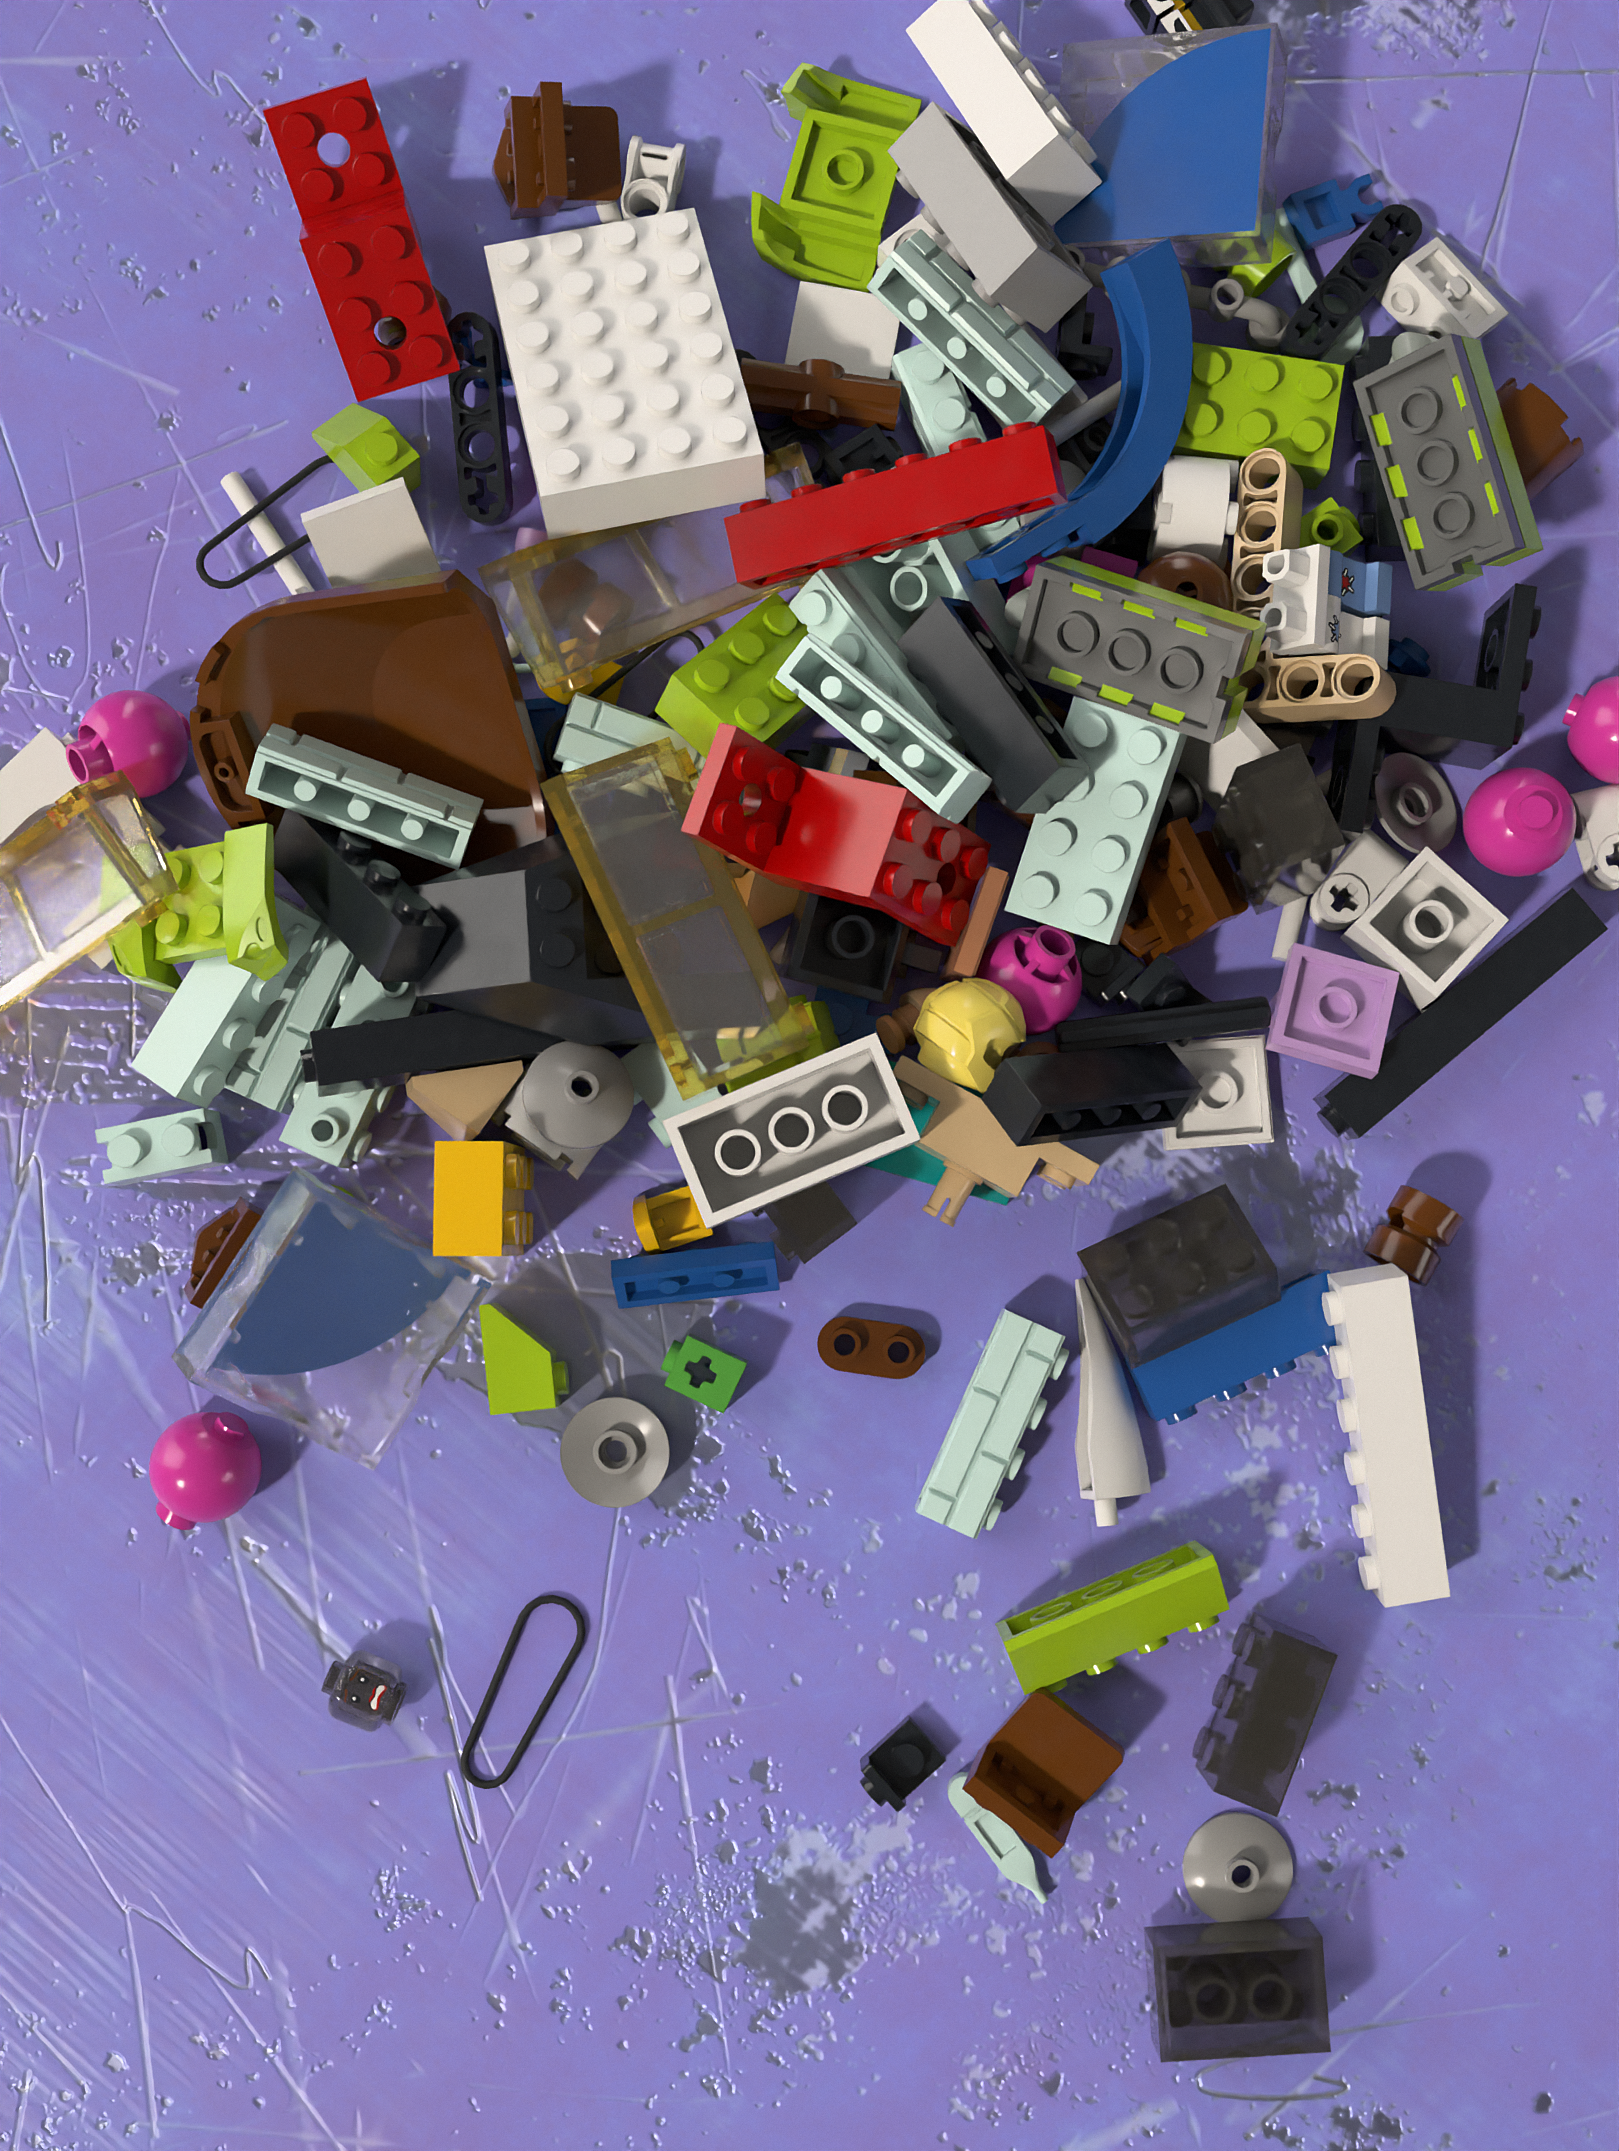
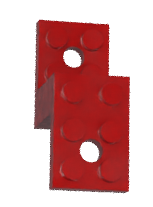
[263,76,460,402]
[681,723,991,947]

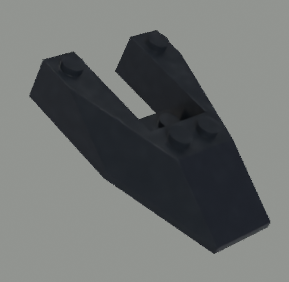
[411,810,760,1046]

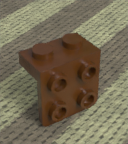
[962,1687,1125,1859]

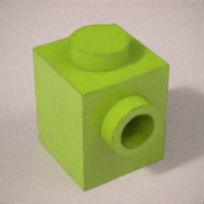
[1299,496,1363,558]

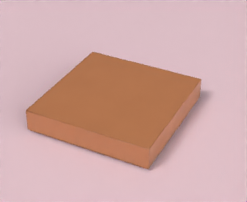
[939,866,1009,983]

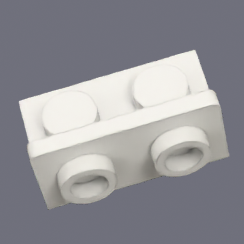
[1376,237,1509,340]

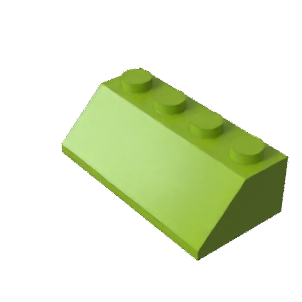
[995,1540,1230,1695]

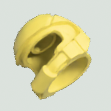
[913,978,1026,1094]

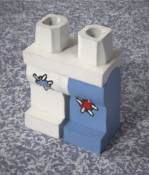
[1260,544,1393,670]

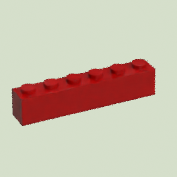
[724,421,1068,590]

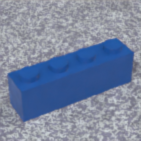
[1123,1269,1337,1425]

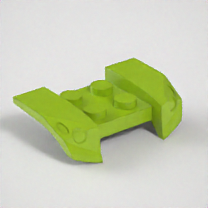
[751,62,922,293]
[102,823,289,994]

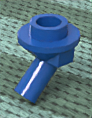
[1385,637,1431,677]

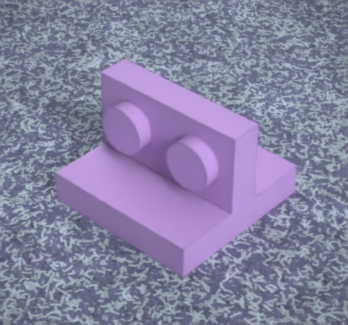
[1265,943,1400,1079]

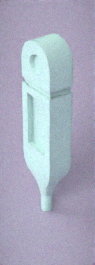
[947,1772,1049,1904]

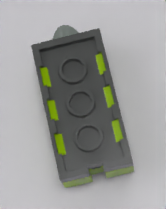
[1353,332,1544,591]
[1004,555,1267,744]

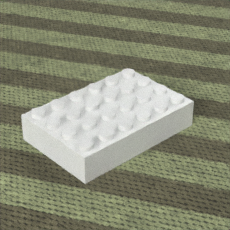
[484,208,766,540]

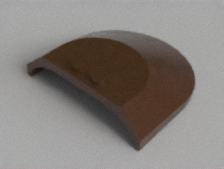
[190,569,556,888]

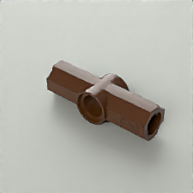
[740,358,901,432]

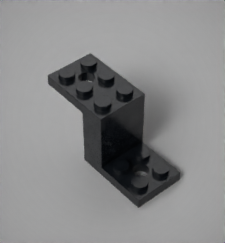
[1319,583,1541,852]

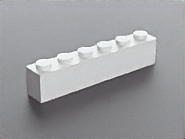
[1322,1263,1451,1608]

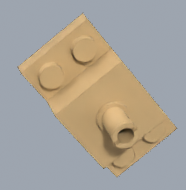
[893,1055,1100,1227]

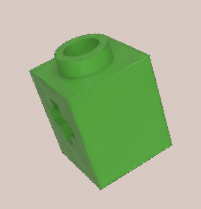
[660,1333,748,1414]

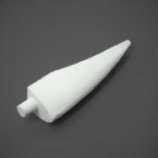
[1075,1279,1151,1527]

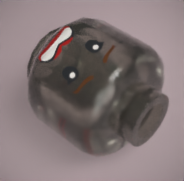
[321,1649,409,1733]

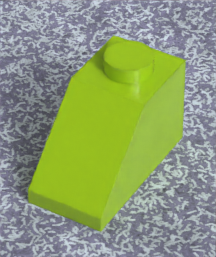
[311,403,421,493]
[479,1303,569,1415]

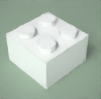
[1340,846,1509,1010]

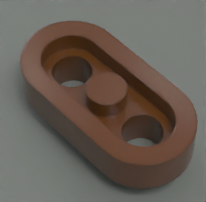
[817,1316,925,1379]

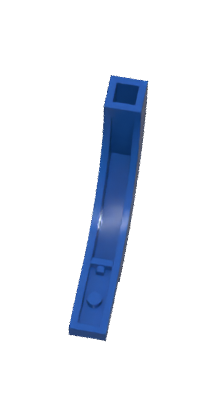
[965,237,1193,584]

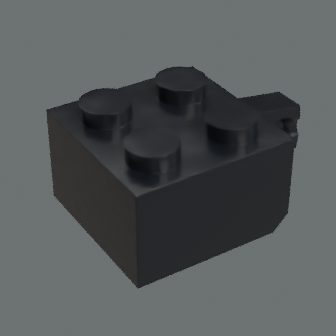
[777,890,942,1004]

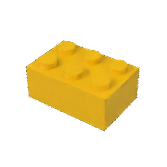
[433,1141,534,1256]

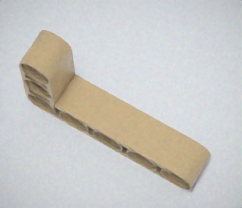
[1231,448,1396,724]

